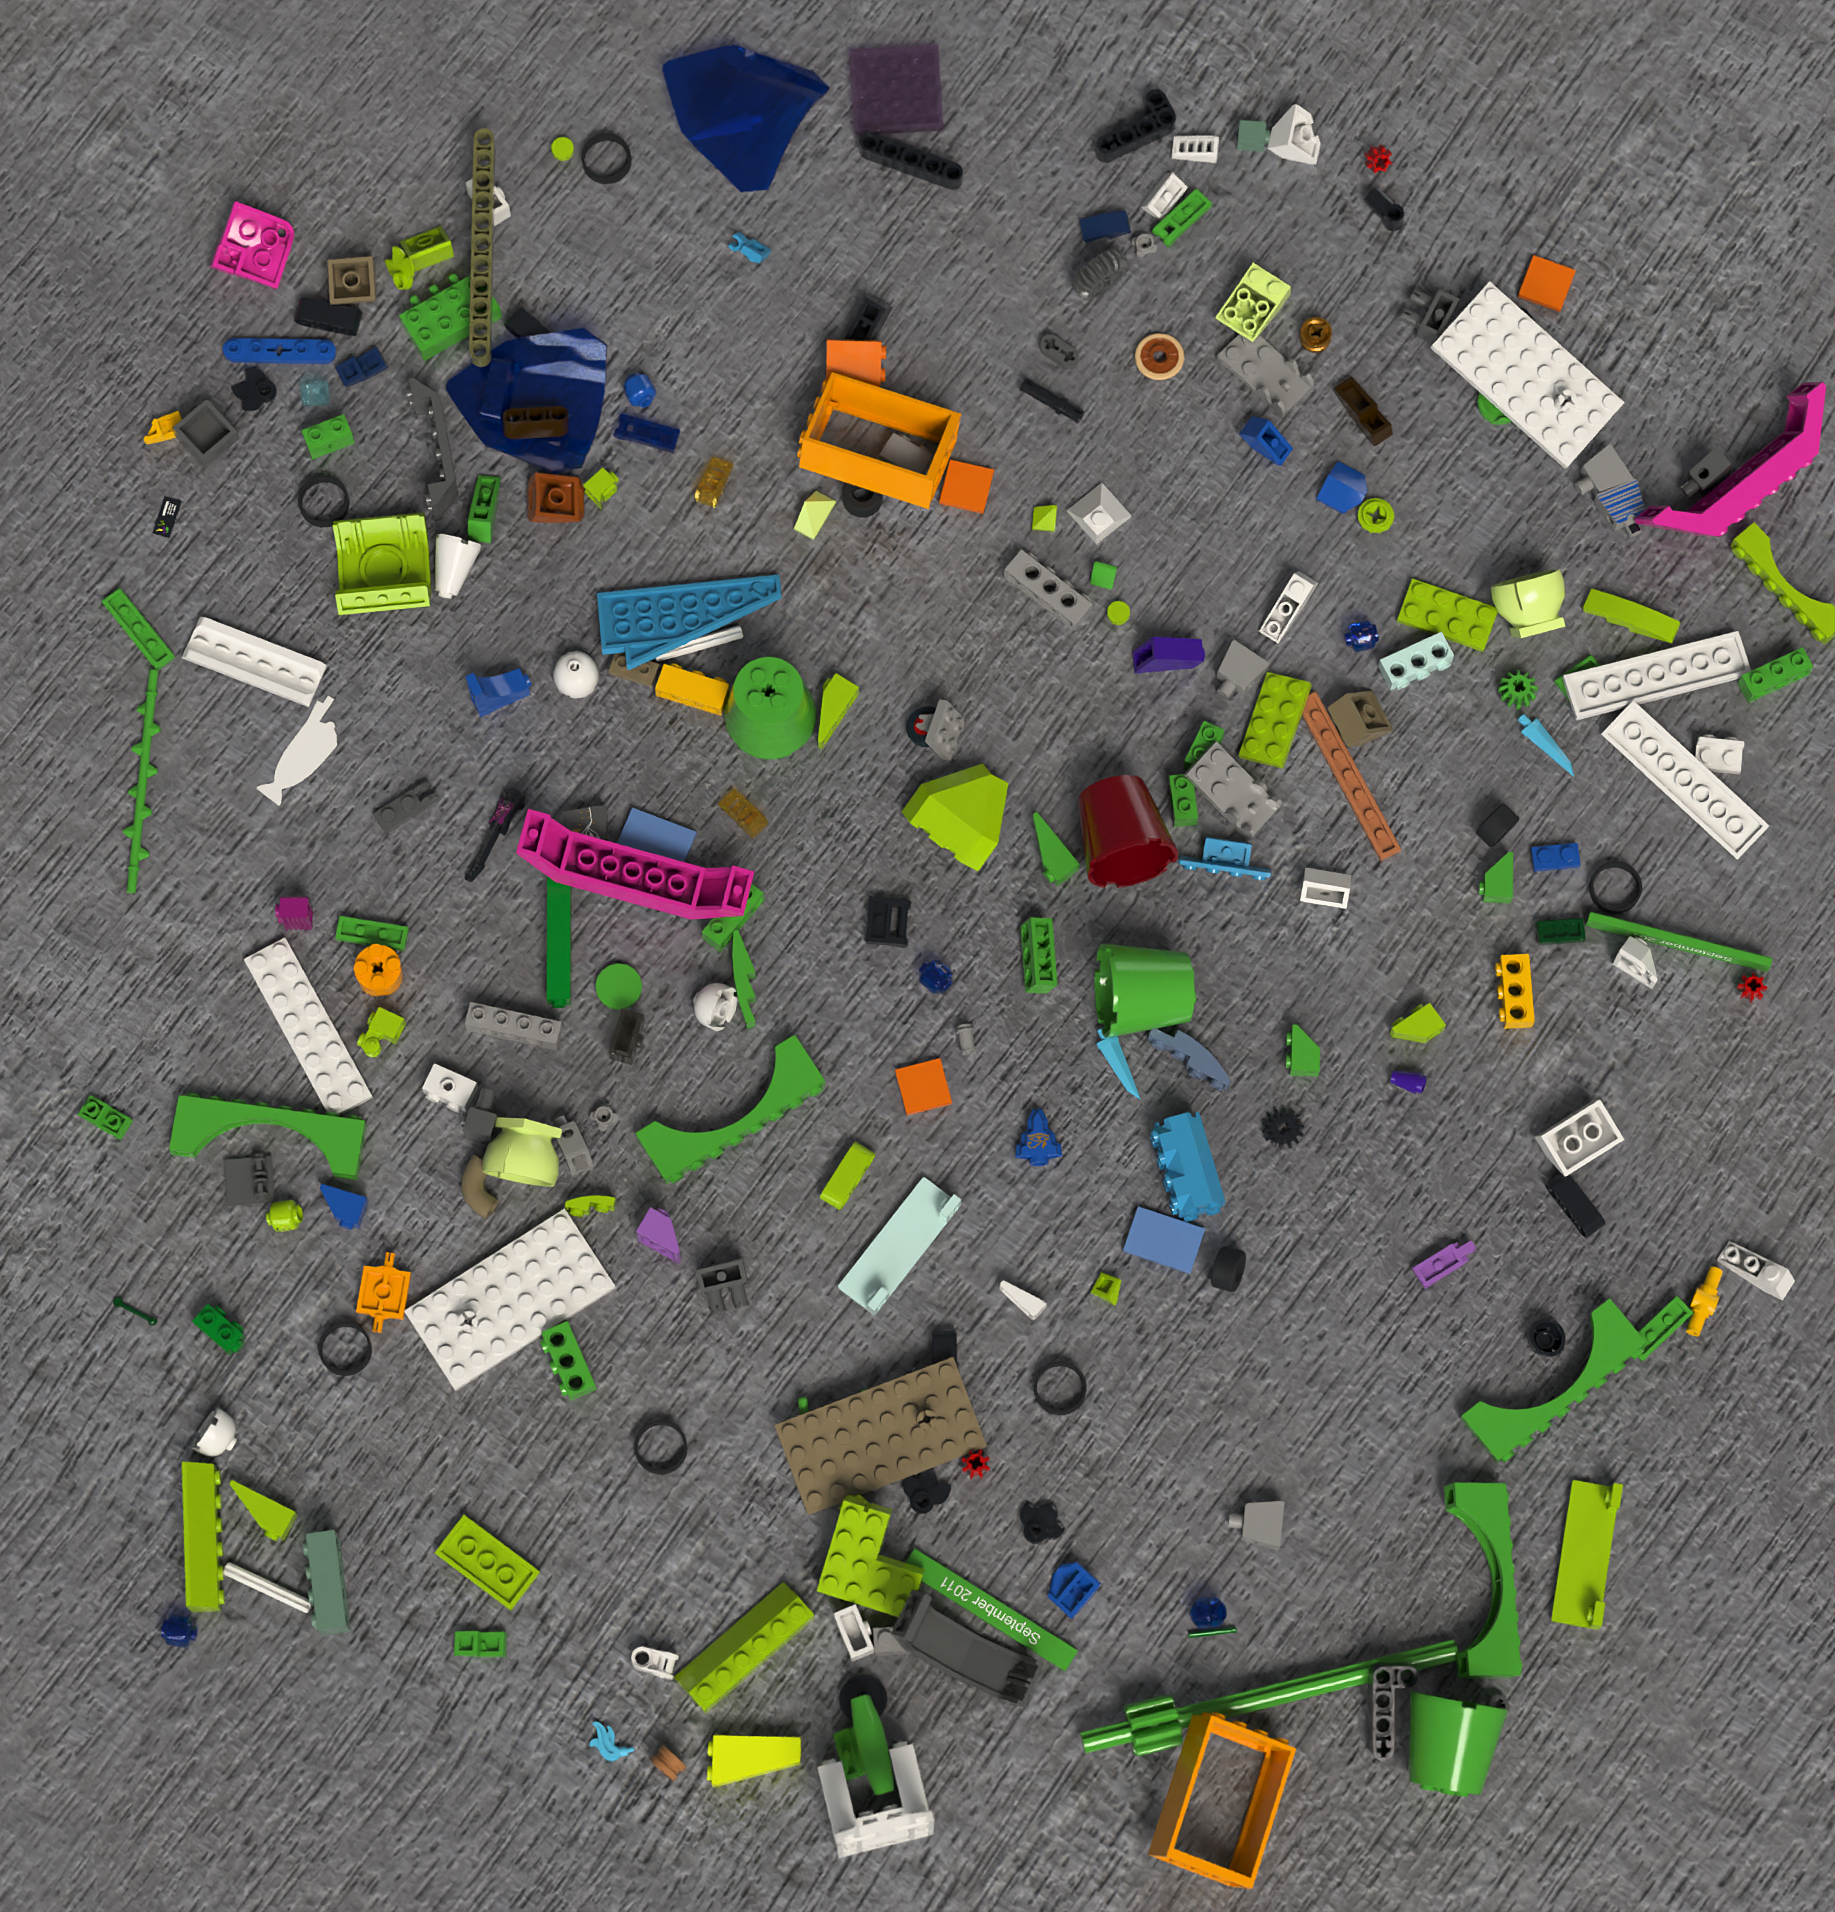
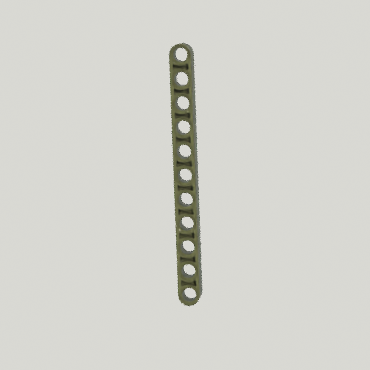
[469,128,496,367]

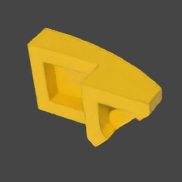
[144,411,182,444]

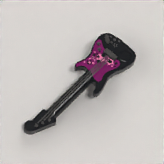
[465,789,525,882]

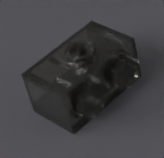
[608,1009,646,1065]

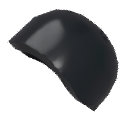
[1527,1318,1566,1357]

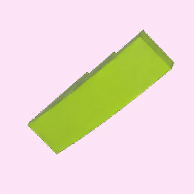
[1583,589,1681,643]

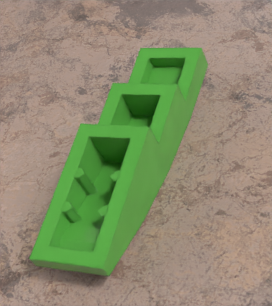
[732,930,756,1029]

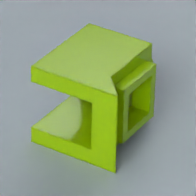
[583,467,619,510]

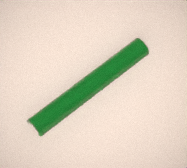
[1188,1627,1237,1638]

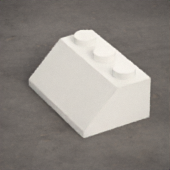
[1535,1099,1624,1177]

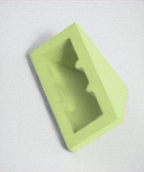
[794,491,836,540]

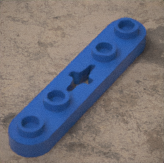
[223,338,337,364]

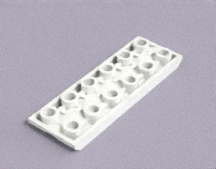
[182,617,327,707]

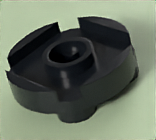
[839,1674,888,1721]

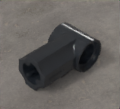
[1364,187,1404,231]

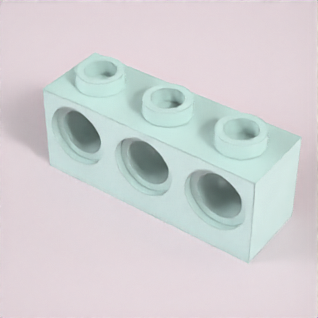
[1378,632,1454,691]

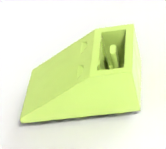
[1215,263,1291,342]

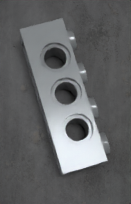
[1004,549,1093,631]
[465,1002,563,1051]

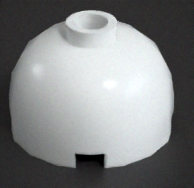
[553,651,599,698]
[693,983,738,1031]
[191,1407,237,1457]

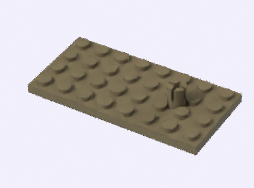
[774,1357,987,1515]

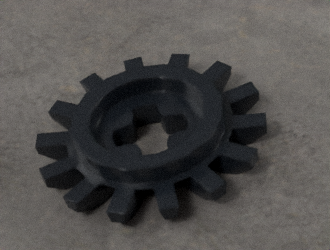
[1262,1108,1304,1150]

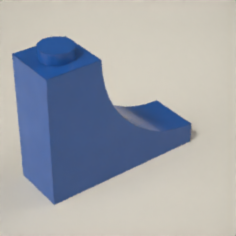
[465,668,532,717]

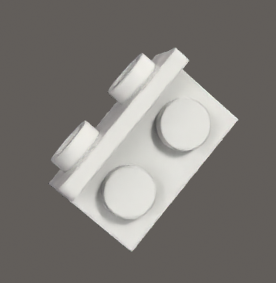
[1694,735,1744,774]

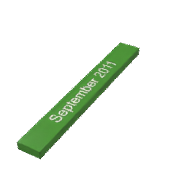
[1585,912,1772,972]
[906,1548,1078,1672]

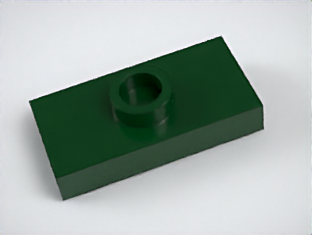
[1536,918,1586,946]

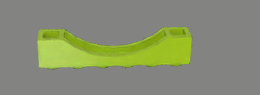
[1731,522,1835,645]

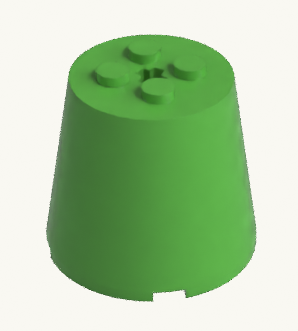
[724,657,816,759]
[1094,944,1196,1038]
[1408,1692,1508,1797]

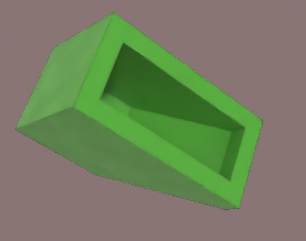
[1478,852,1513,903]

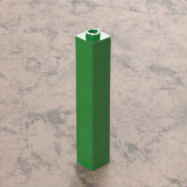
[547,876,572,1008]

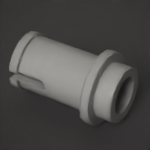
[956,1024,976,1055]

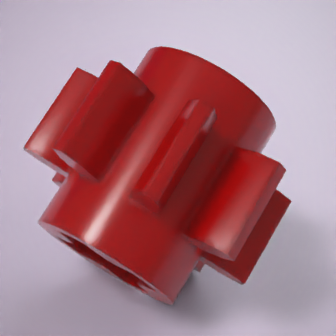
[1364,144,1392,174]
[1737,972,1767,1003]
[961,1450,990,1480]

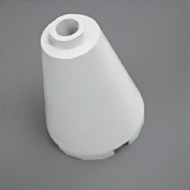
[435,534,481,599]

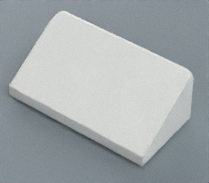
[1140,172,1188,221]

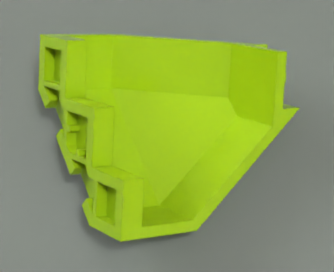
[902,763,1008,871]

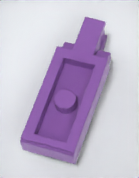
[1412,1240,1476,1289]

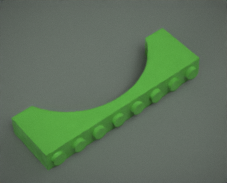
[635,1035,825,1185]
[169,1093,367,1180]
[1460,1298,1646,1464]
[1444,1482,1522,1679]

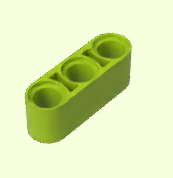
[820,1141,876,1210]

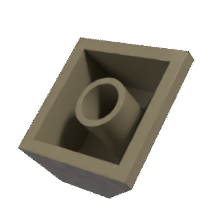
[327,256,377,305]
[1327,690,1393,747]

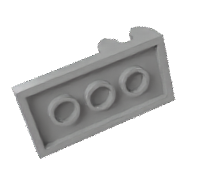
[1217,334,1314,418]
[1184,741,1282,840]

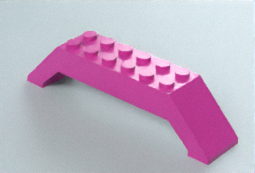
[1633,382,1826,537]
[516,809,755,919]

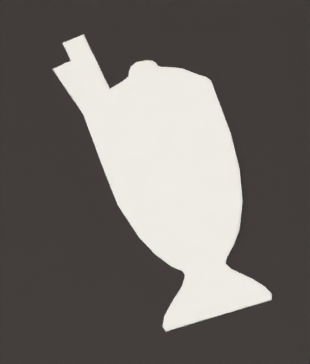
[257,696,337,806]

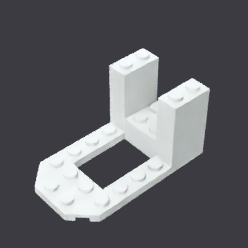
[818,1741,934,1858]

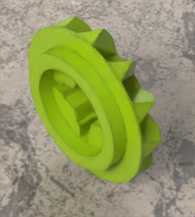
[1358,498,1394,534]

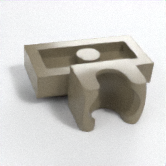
[608,653,660,688]

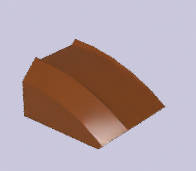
[527,473,585,523]

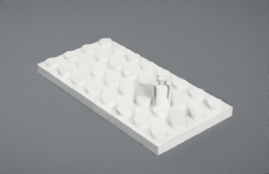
[1430,281,1625,469]
[404,1208,616,1391]

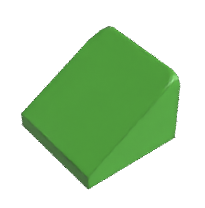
[1090,561,1117,590]

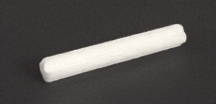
[655,626,743,662]
[223,1562,312,1613]

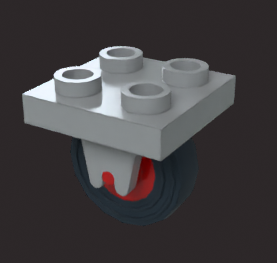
[906,699,965,761]

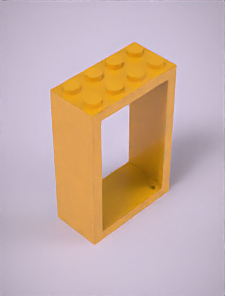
[797,372,961,509]
[1148,1712,1296,1889]

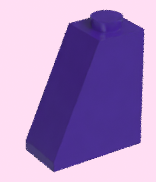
[1132,637,1205,673]

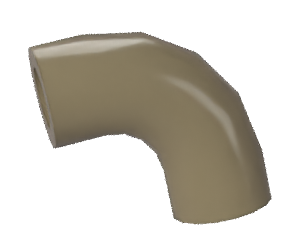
[461,1155,499,1219]

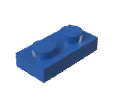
[1531,843,1580,872]

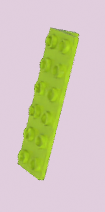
[1551,1480,1623,1630]

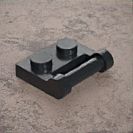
[866,896,911,948]

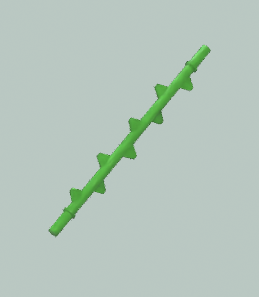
[123,670,161,893]

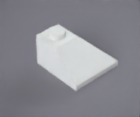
[1067,483,1131,545]

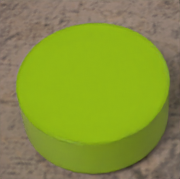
[551,137,574,161]
[1107,601,1130,625]

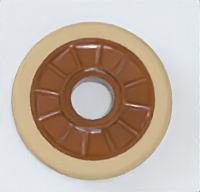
[1135,333,1184,380]

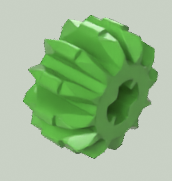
[1498,669,1538,710]

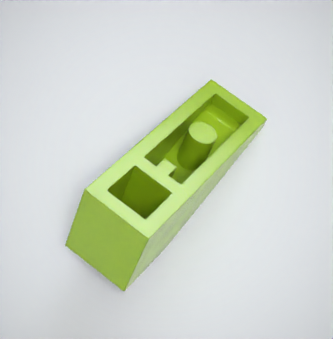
[818,673,859,749]
[230,1480,298,1541]

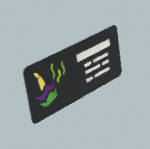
[153,497,181,538]

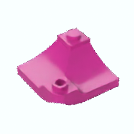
[209,201,294,289]

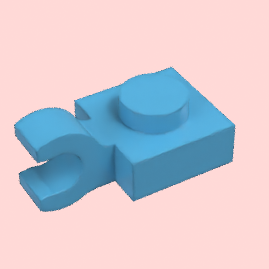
[728,232,771,264]

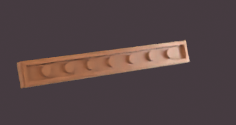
[1302,691,1401,861]

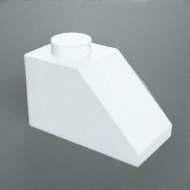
[1268,104,1321,165]
[1613,936,1658,989]

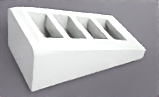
[1172,136,1219,163]
[999,1280,1047,1320]

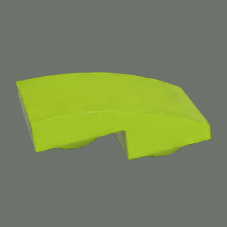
[565,1195,617,1217]

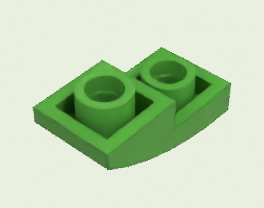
[77,1095,133,1141]

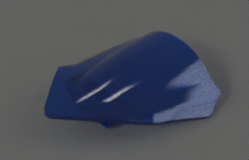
[662,44,829,193]
[446,327,607,473]

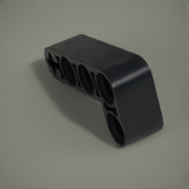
[1096,89,1176,163]
[1368,1662,1418,1761]

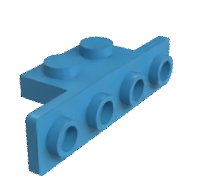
[1179,836,1271,880]

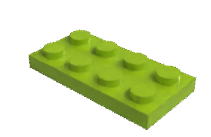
[1397,578,1498,652]
[1239,672,1312,769]
[435,1515,540,1611]

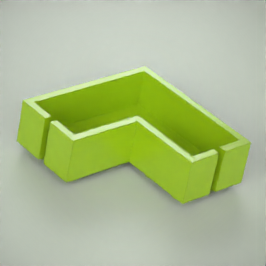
[817,1495,925,1617]

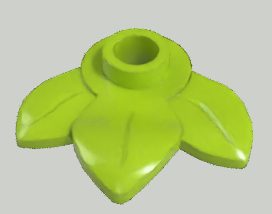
[385,246,414,290]

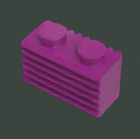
[275,897,313,931]

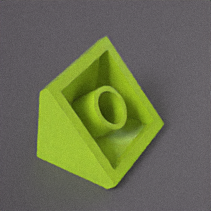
[400,226,454,272]

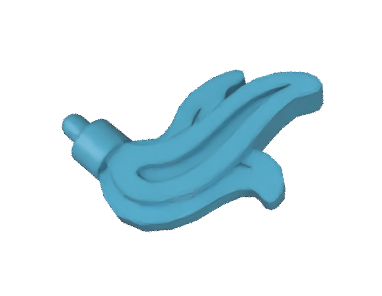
[589,1722,634,1761]

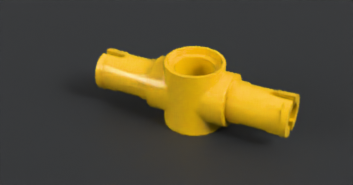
[1686,1266,1723,1337]

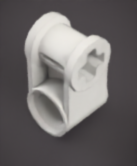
[631,1647,679,1680]

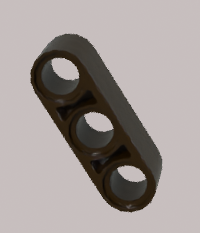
[503,406,569,439]

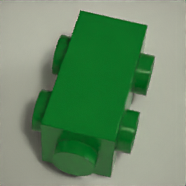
[192,1304,246,1356]

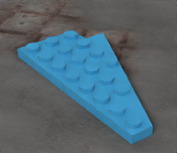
[597,575,782,670]

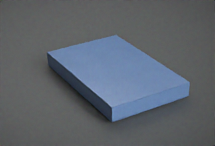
[617,808,697,862]
[1123,1206,1205,1274]

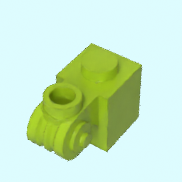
[357,1007,406,1058]

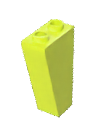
[707,1735,801,1787]

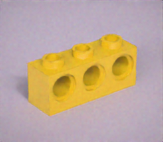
[1495,954,1535,1029]

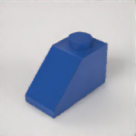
[1239,416,1293,466]
[320,1184,368,1230]

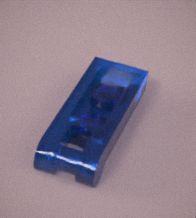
[613,414,681,453]

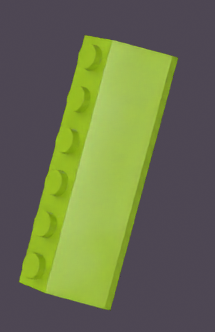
[182,1462,225,1613]
[674,1582,815,1714]

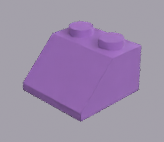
[636,1207,681,1264]

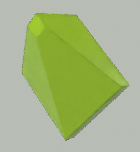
[1032,505,1057,532]
[1091,1272,1121,1305]

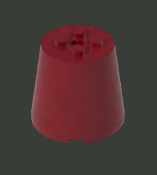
[1078,775,1178,888]

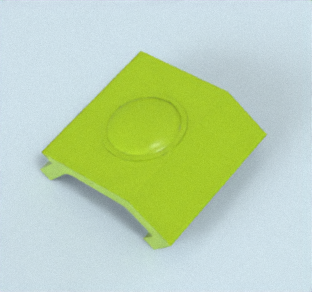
[333,512,432,615]

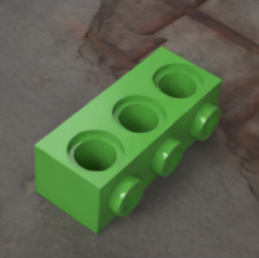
[1738,647,1813,703]
[702,884,765,953]
[1020,917,1058,994]
[539,1321,597,1401]

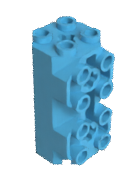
[1150,1112,1226,1222]

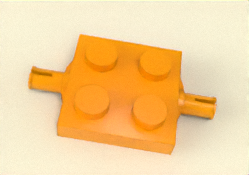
[356,1252,412,1333]

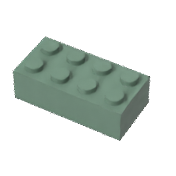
[302,1530,351,1636]

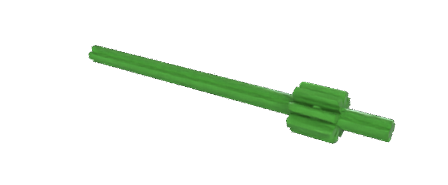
[1080,1639,1458,1756]

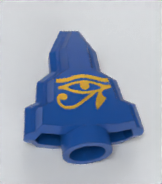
[1015,1108,1062,1166]

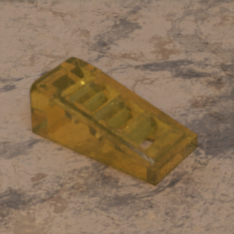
[695,457,734,508]
[718,789,768,839]

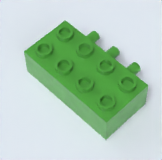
[399,274,502,361]

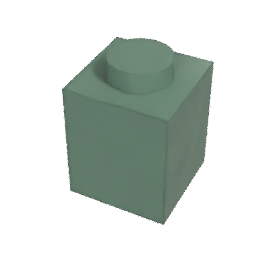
[1237,120,1270,152]

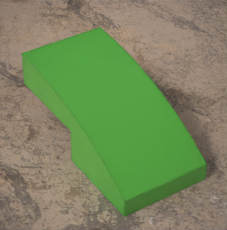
[454,1631,507,1657]

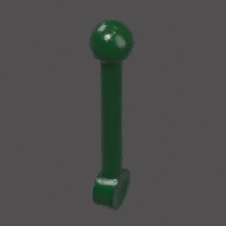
[113,1298,157,1326]

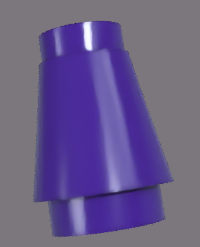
[1390,1070,1427,1095]

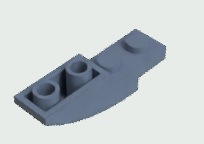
[1148,1029,1231,1091]

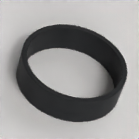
[581,133,631,184]
[298,476,350,528]
[1589,861,1642,914]
[318,1322,372,1376]
[1034,1361,1087,1415]
[634,1420,687,1475]

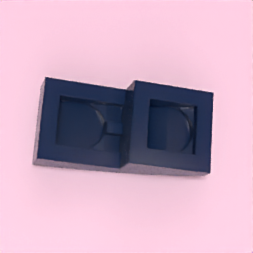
[1080,211,1131,243]
[335,347,389,387]

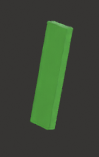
[101,587,175,671]

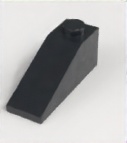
[844,296,893,340]

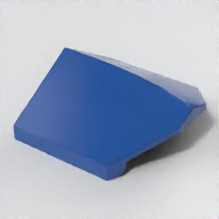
[1316,461,1368,514]
[1048,1562,1102,1619]

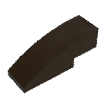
[1333,376,1393,447]

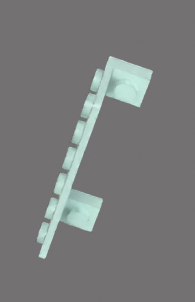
[838,1177,961,1316]

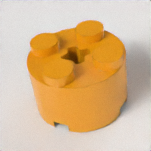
[354,944,403,997]

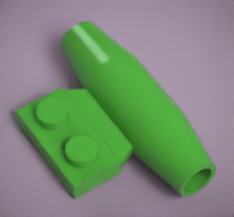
[833,1695,894,1795]

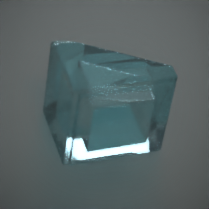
[300,381,330,407]

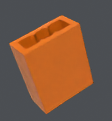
[826,339,886,387]

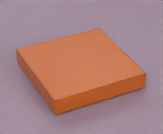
[1518,255,1576,312]
[939,460,994,514]
[895,1058,952,1116]

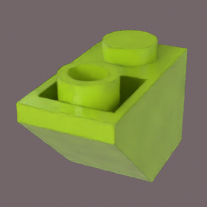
[1390,1003,1446,1043]

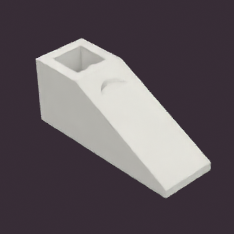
[1259,571,1318,643]
[1717,1241,1795,1300]

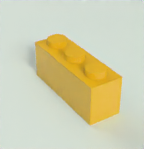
[655,664,730,716]

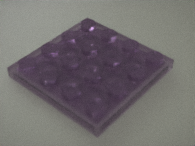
[849,45,944,135]

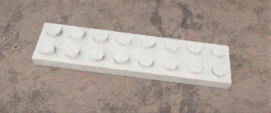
[1562,631,1751,720]
[1601,701,1770,860]
[244,937,373,1116]

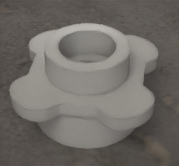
[1131,233,1157,258]
[590,1103,618,1131]

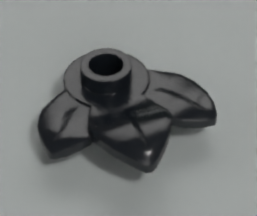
[232,368,277,411]
[903,1468,951,1514]
[1020,1502,1065,1544]

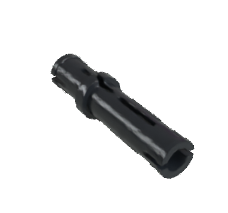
[1019,378,1085,424]

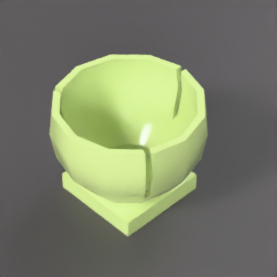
[1491,569,1565,638]
[482,1117,562,1187]

